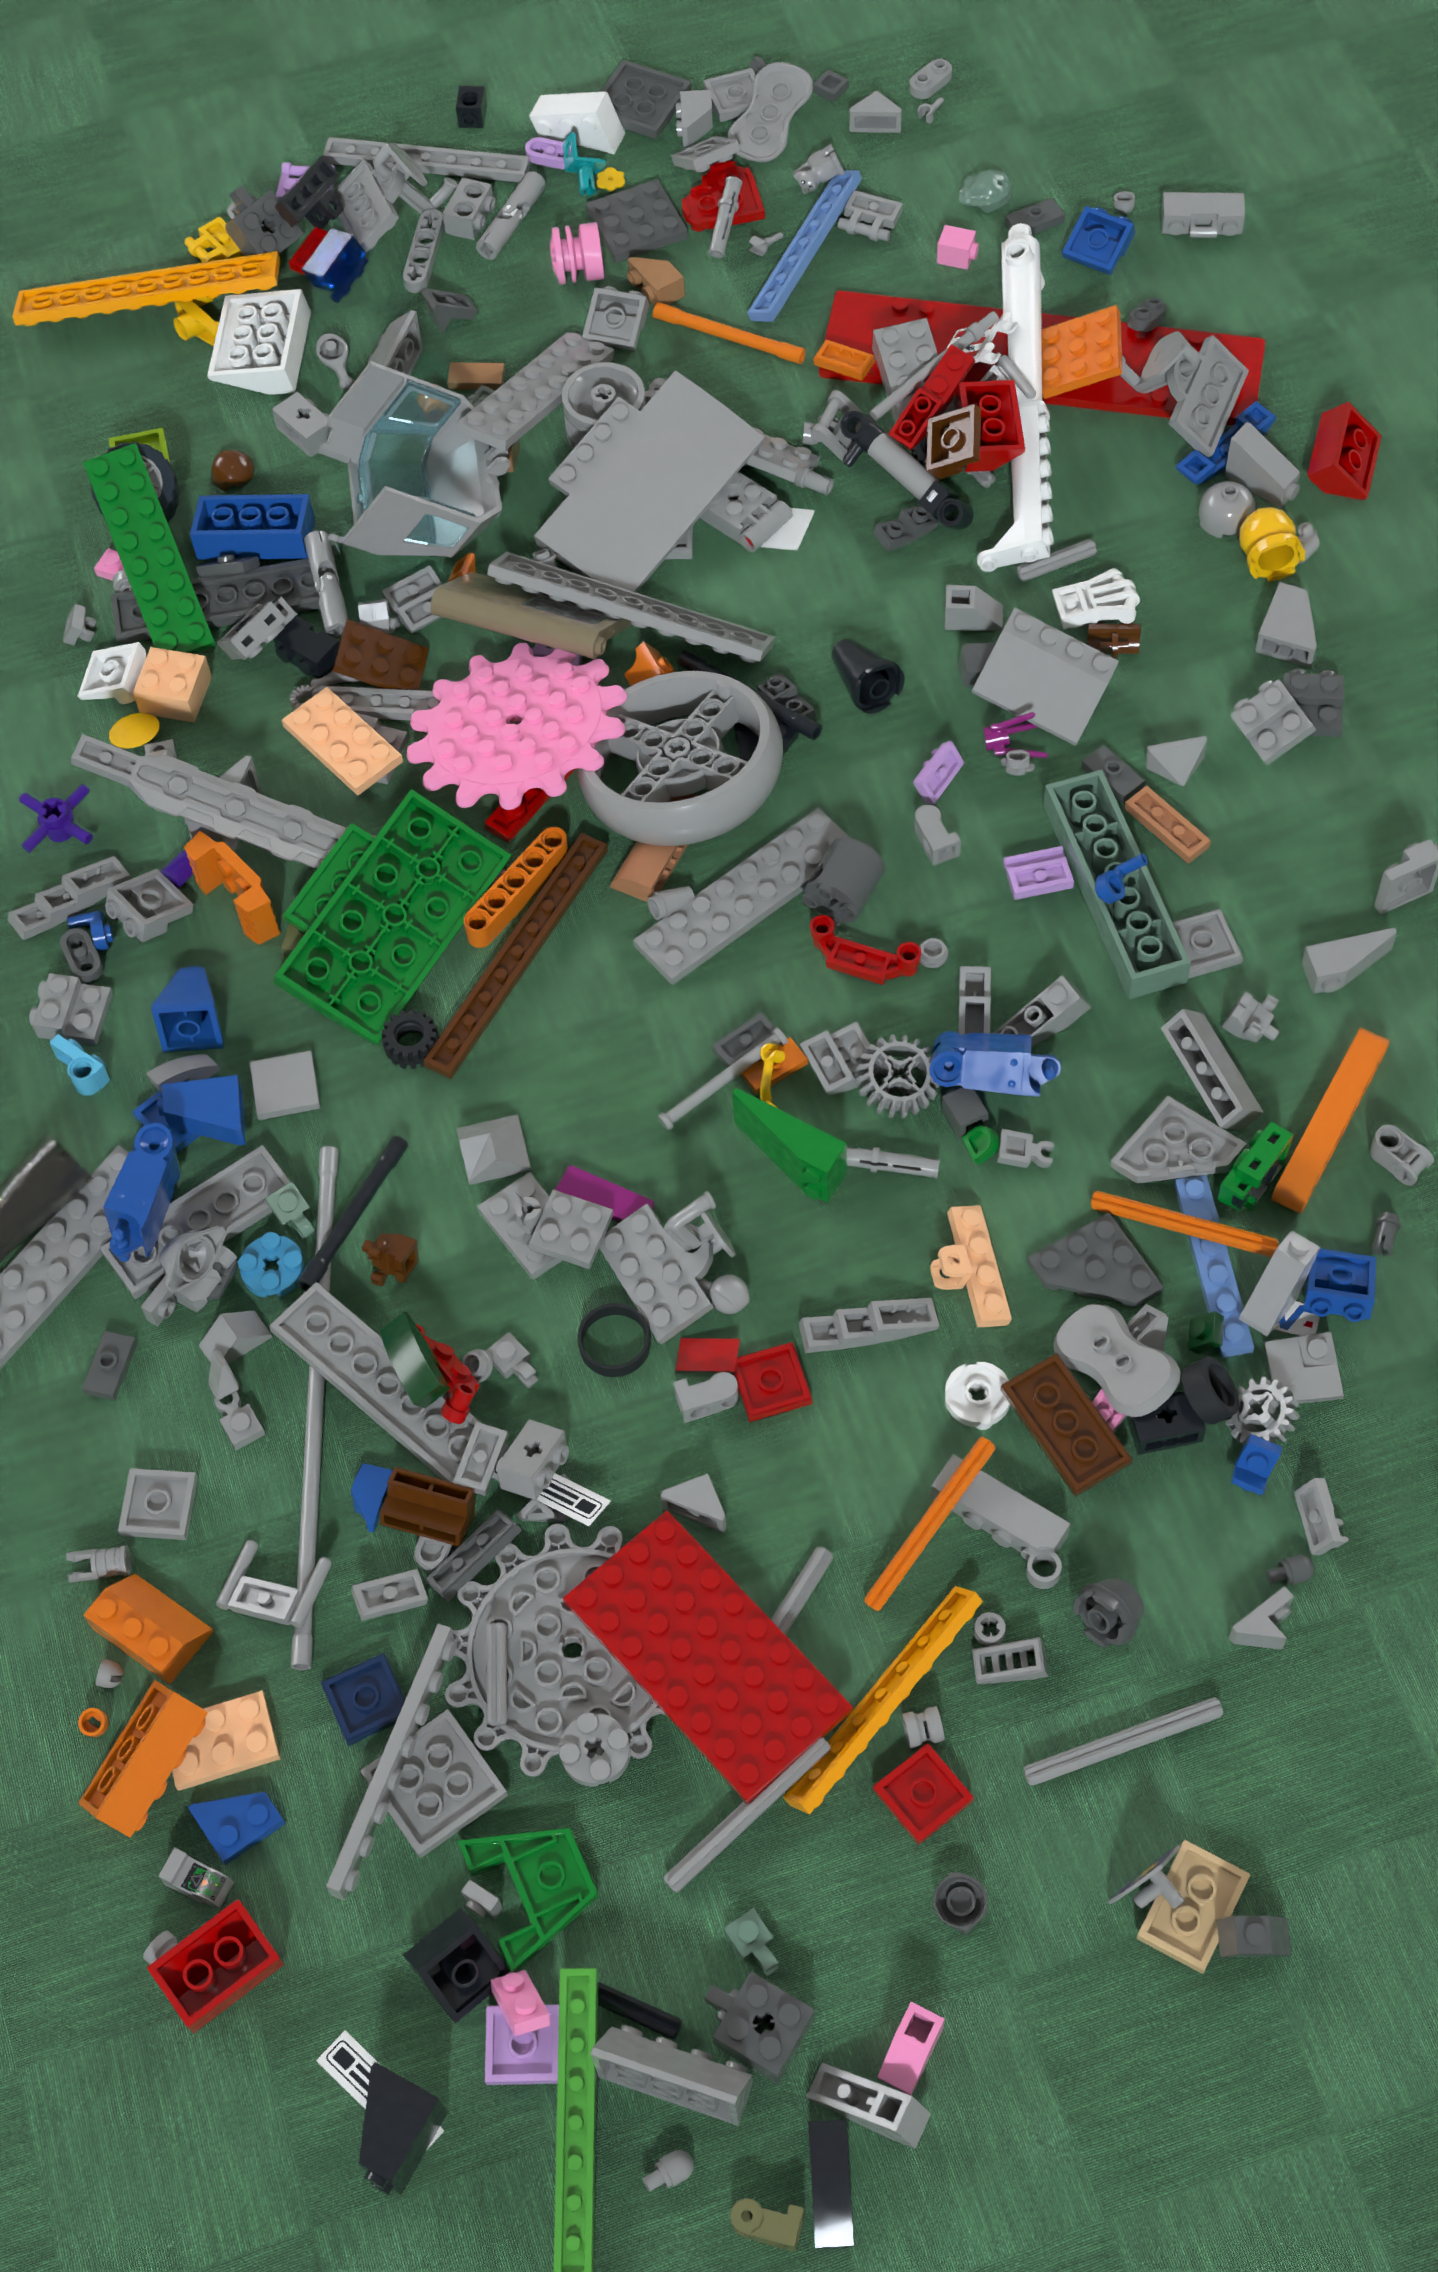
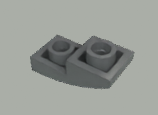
[873,505,939,551]
[757,673,817,720]

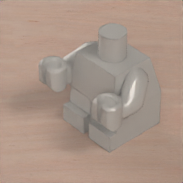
[357,599,400,634]
[1222,991,1279,1043]

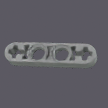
[403,209,444,293]

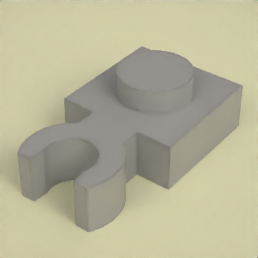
[996,1129,1054,1168]
[214,1391,266,1451]

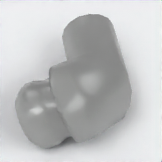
[1297,522,1320,564]

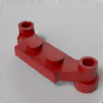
[810,915,921,985]
[415,1324,480,1424]

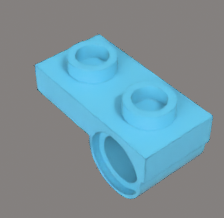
[49,1034,110,1096]

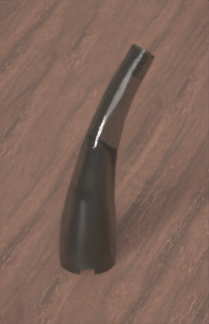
[0,1133,94,1263]

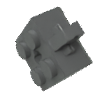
[225,186,304,256]
[704,1972,815,2084]

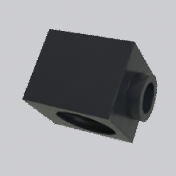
[456,86,487,128]

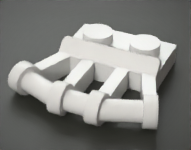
[1052,568,1140,629]

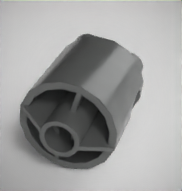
[802,837,885,927]

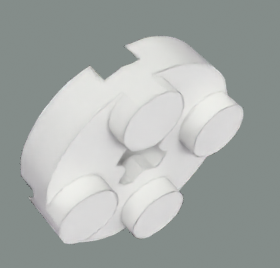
[945,1362,1010,1430]

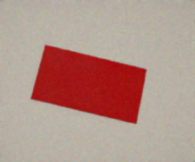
[675,1338,740,1372]

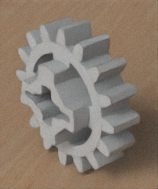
[1225,1377,1300,1445]

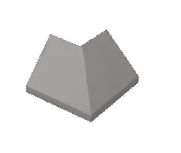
[456,1114,531,1185]

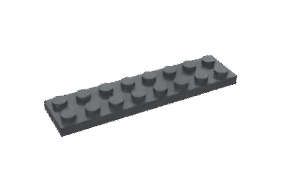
[111,554,341,645]

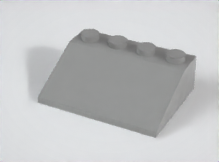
[971,607,1119,746]
[590,2025,753,2126]

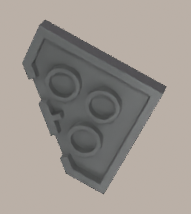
[1027,1213,1164,1308]

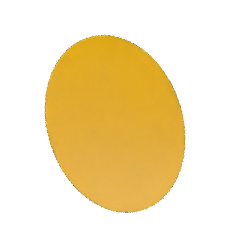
[109,713,160,749]

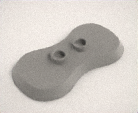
[728,62,813,163]
[1053,1304,1180,1417]

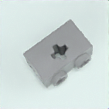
[272,392,331,457]
[496,1419,569,1500]

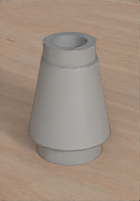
[648,886,695,920]

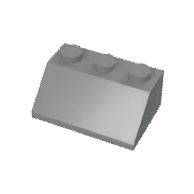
[368,310,423,375]

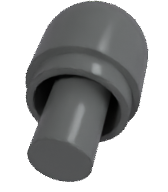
[1266,1555,1315,1585]

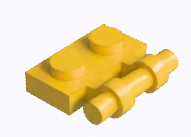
[184,216,244,263]

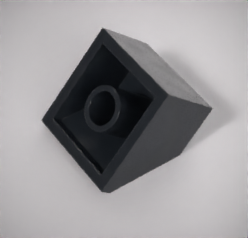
[403,1908,511,2023]

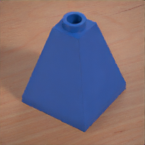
[151,966,224,1052]

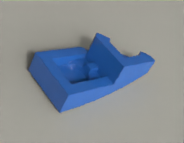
[351,1463,393,1533]

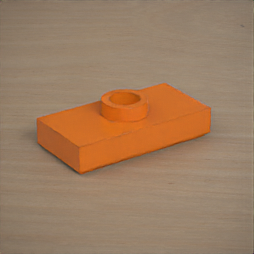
[813,340,875,381]
[740,1037,808,1095]

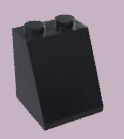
[359,2061,448,2196]

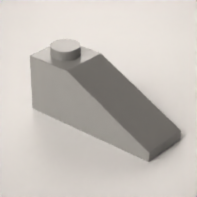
[1302,928,1397,994]
[806,2063,931,2149]

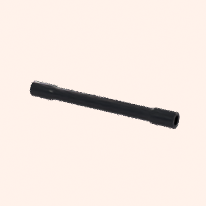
[677,649,822,741]
[296,1136,409,1291]

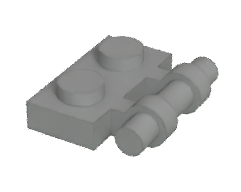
[838,190,903,241]

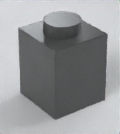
[941,1087,989,1141]

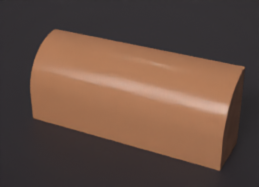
[610,793,699,902]

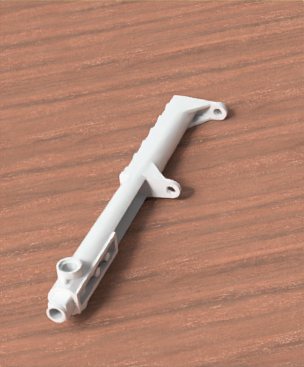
[977,223,1054,572]

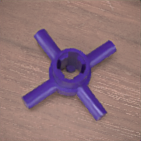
[19,784,93,853]

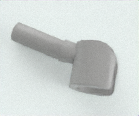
[918,97,944,124]
[749,232,783,256]

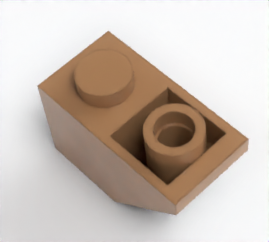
[627,257,685,306]

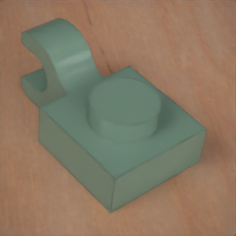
[264,1181,315,1240]
[723,1908,779,1977]

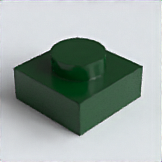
[1188,1311,1224,1354]

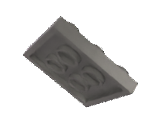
[600,60,692,139]
[585,179,688,263]

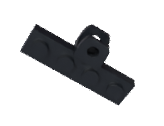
[274,155,344,229]

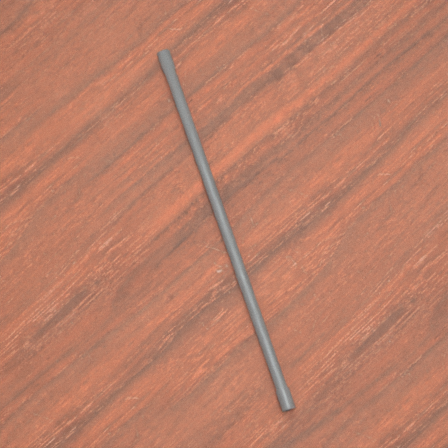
[291,1146,339,1670]

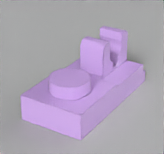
[913,741,964,804]

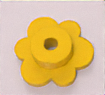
[596,167,625,191]

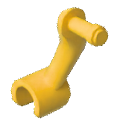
[760,1043,785,1108]

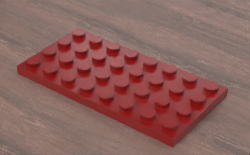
[563,1510,853,1804]

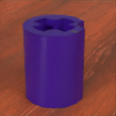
[161,849,193,889]

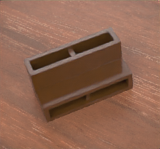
[380,1467,474,1547]

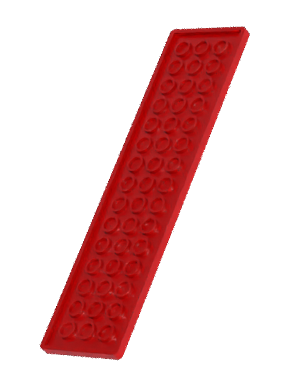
[818,291,1266,426]

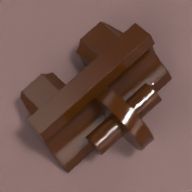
[1087,621,1141,659]

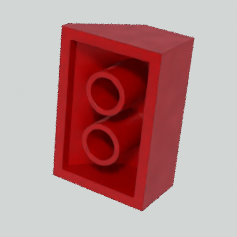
[955,380,1025,472]
[1307,401,1382,500]
[146,1899,285,2034]

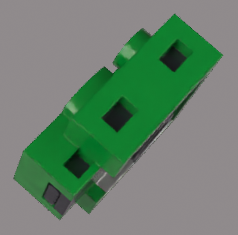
[1217,1121,1293,1212]

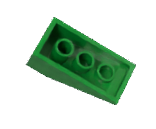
[732,1087,847,1203]

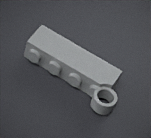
[931,1454,1071,1589]

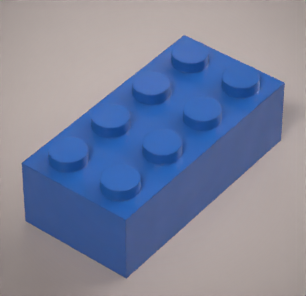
[190,494,315,560]

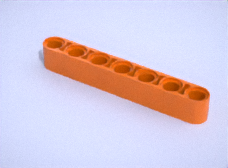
[1271,1027,1390,1214]

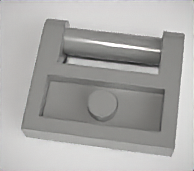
[810,390,863,462]

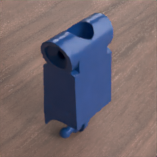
[929,1031,1061,1096]
[103,1123,181,1262]

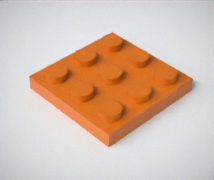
[1042,305,1123,399]

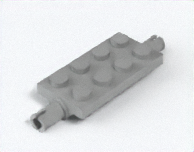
[746,428,834,496]

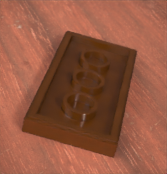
[1000,1353,1133,1497]

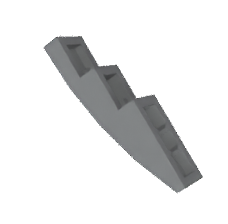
[8,856,130,941]
[799,1298,940,1353]

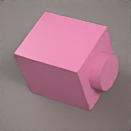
[937,225,979,270]

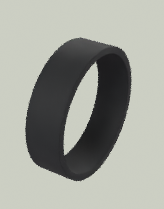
[577,1303,651,1377]

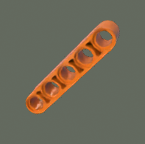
[464,827,569,948]

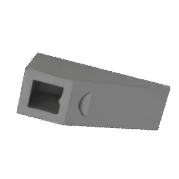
[992,975,1091,1047]

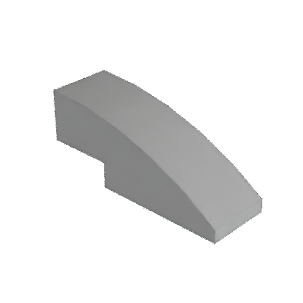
[958,966,991,1035]

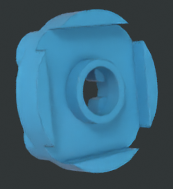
[238,1232,304,1298]

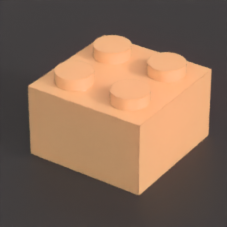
[133,647,212,723]

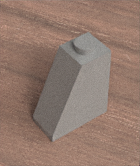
[1225,422,1300,508]
[1255,582,1317,668]
[1239,1231,1321,1336]

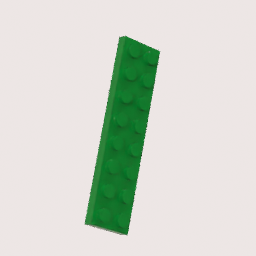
[83,443,216,654]

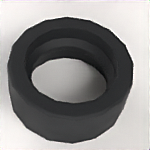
[1181,1356,1239,1425]

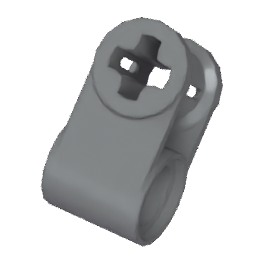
[1369,1125,1434,1186]

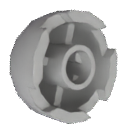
[1198,481,1255,538]

